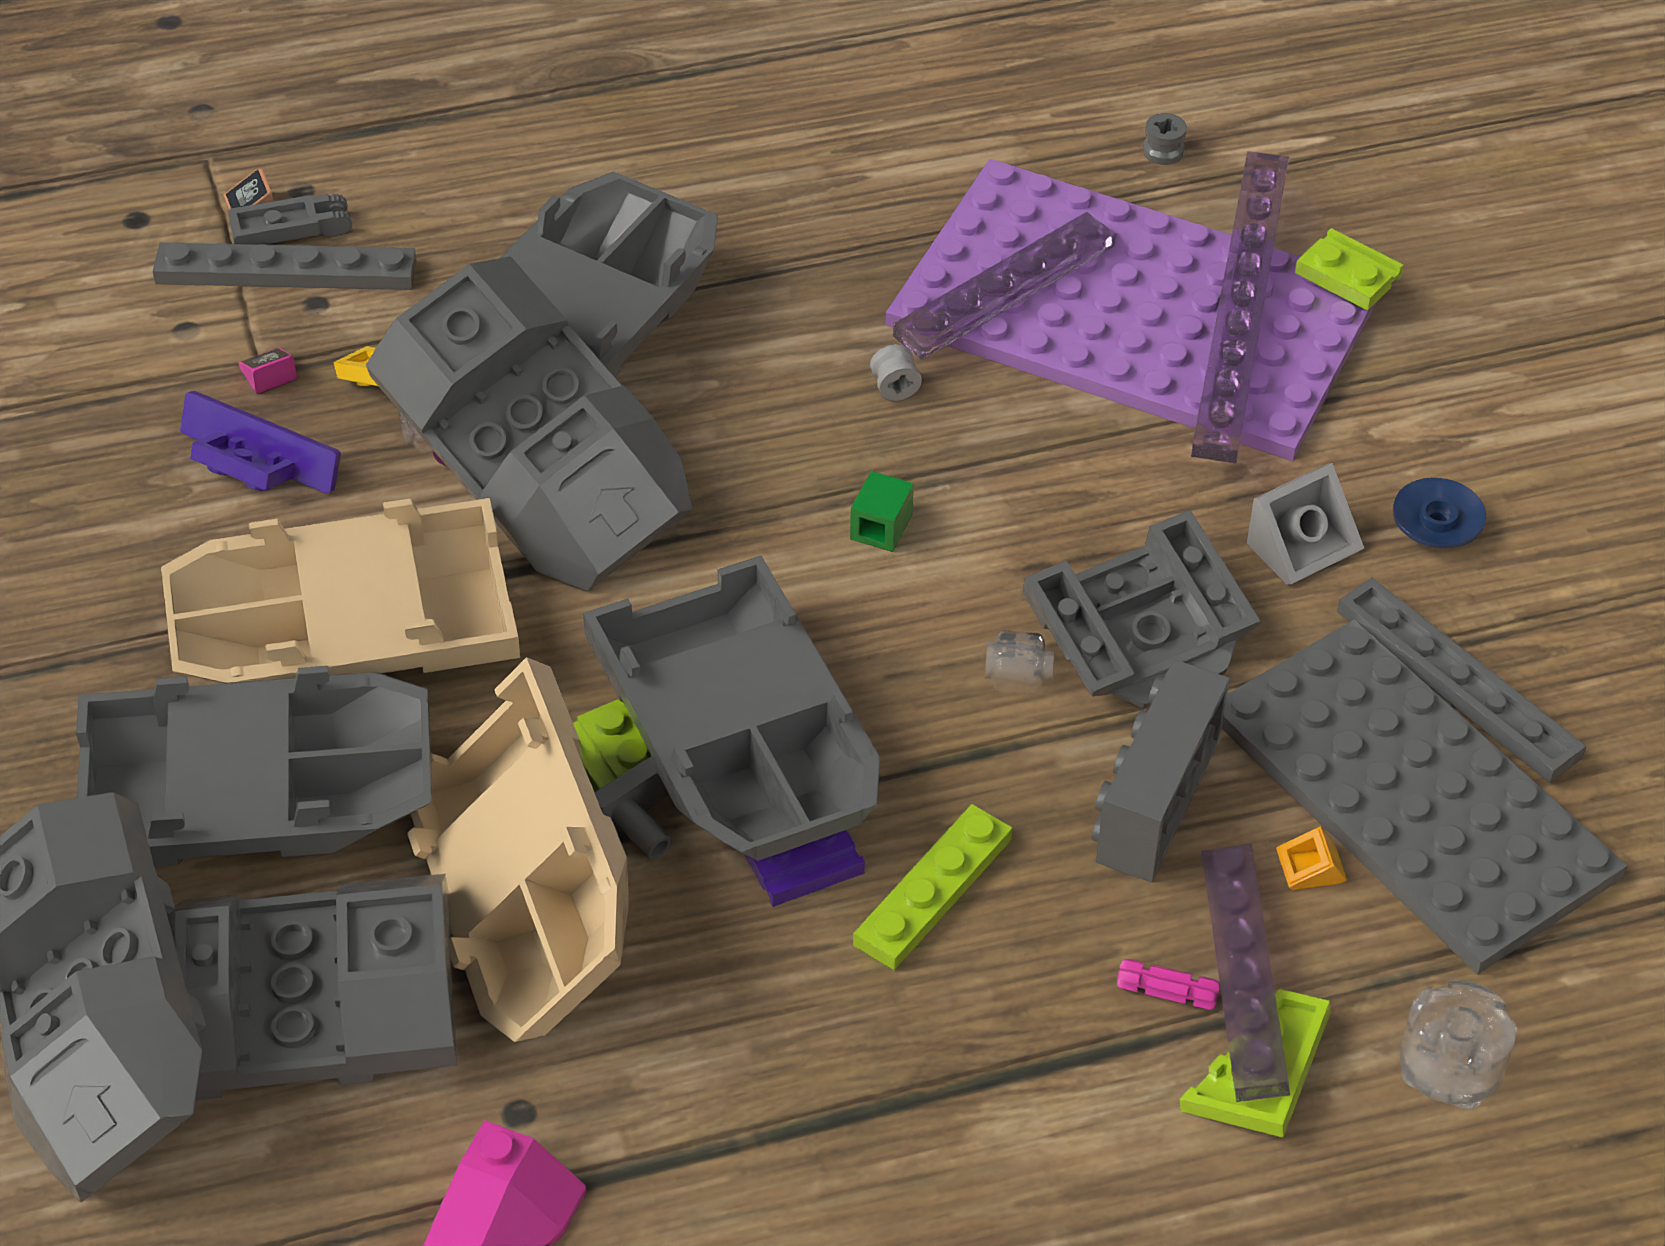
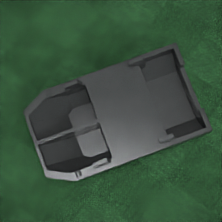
[500,171,718,377]
[366,256,693,592]
[583,555,880,861]
[76,666,433,867]
[0,792,206,1202]
[167,873,457,1100]

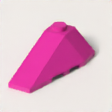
[423,1120,587,1246]

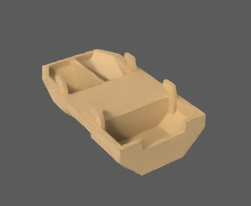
[161,498,520,684]
[407,657,629,1042]

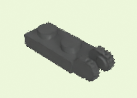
[228,193,353,245]

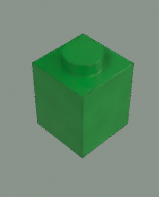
[850,471,914,552]

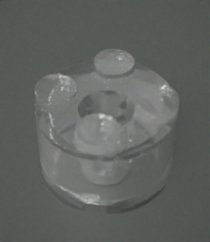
[1399,980,1517,1109]

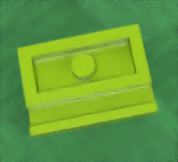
[1295,228,1404,311]
[573,699,652,792]

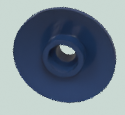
[1393,478,1486,549]

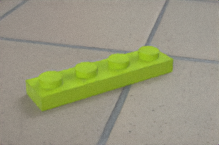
[853,804,1013,971]

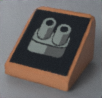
[223,168,273,210]

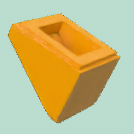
[1276,826,1347,891]

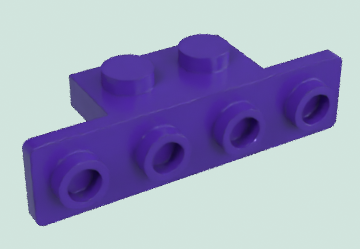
[180,390,341,493]

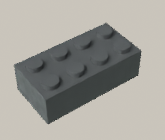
[1092,659,1230,883]

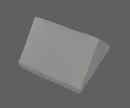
[1247,463,1364,585]

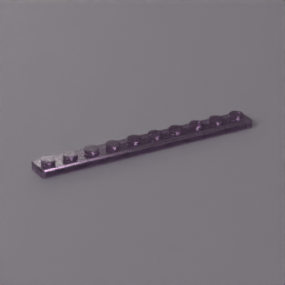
[1191,151,1289,464]

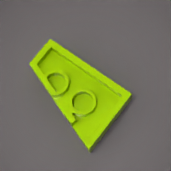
[1179,989,1331,1138]

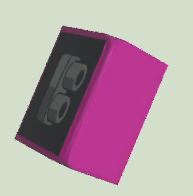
[238,348,297,394]

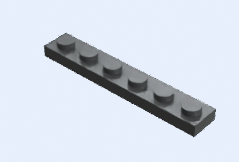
[153,242,416,290]
[1337,577,1586,783]

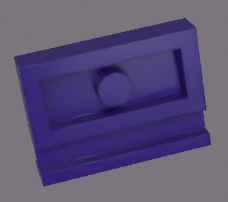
[744,830,865,907]

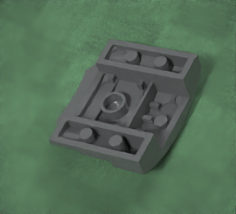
[1022,510,1260,708]

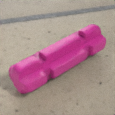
[1117,958,1220,1010]

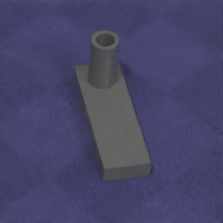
[595,756,672,860]

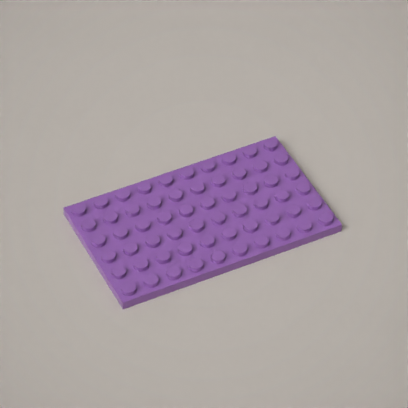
[885,159,1377,461]

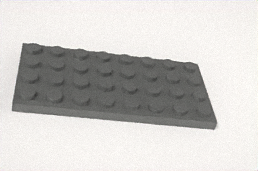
[1222,619,1627,975]

